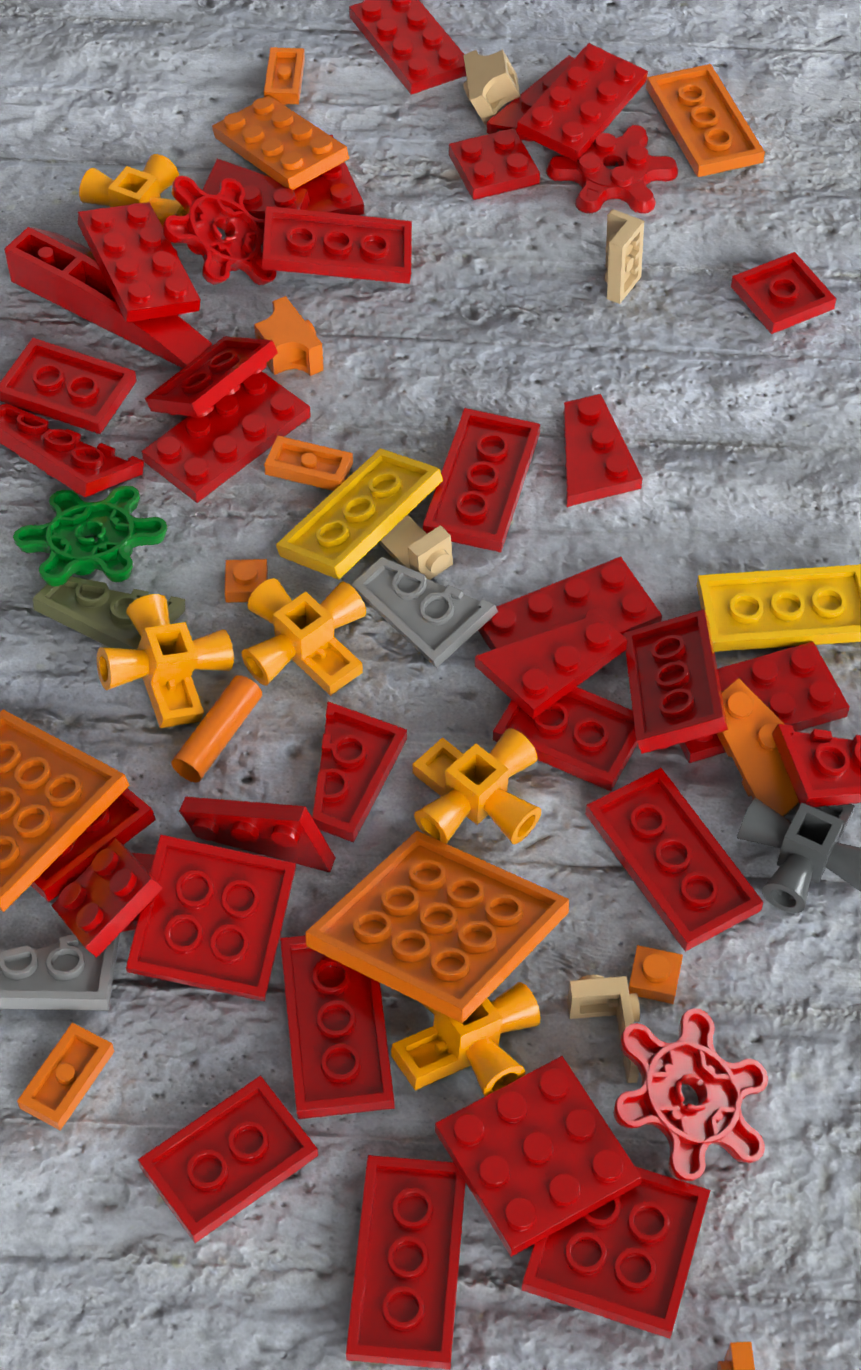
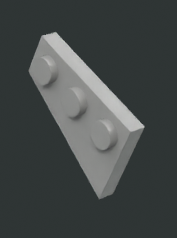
[351,557,498,668]
[0,934,120,1011]

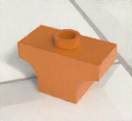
[254,296,324,376]

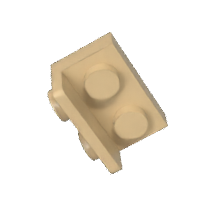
[604,209,644,304]

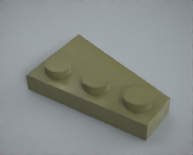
[33,576,185,649]

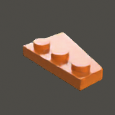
[716,678,799,817]

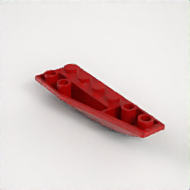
[4,227,212,368]

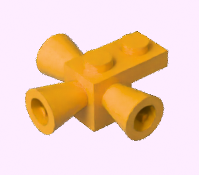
[79,154,187,227]
[241,578,366,696]
[97,594,234,728]
[412,728,541,844]
[391,982,541,1097]

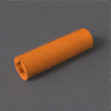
[171,675,263,783]

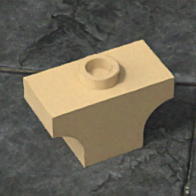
[463,50,520,125]

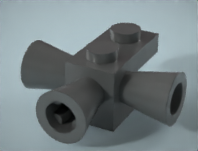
[737,797,861,913]

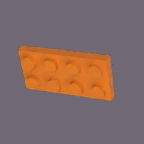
[646,64,765,177]
[212,95,349,190]

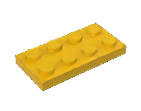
[276,448,443,580]
[696,564,861,652]

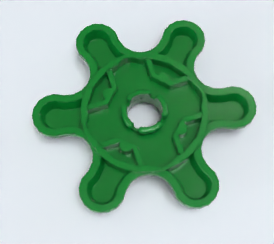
[13,486,167,587]

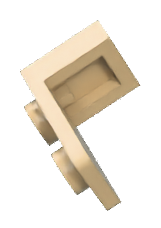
[378,515,453,580]
[567,975,640,1083]

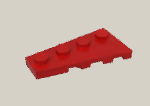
[0,403,144,497]

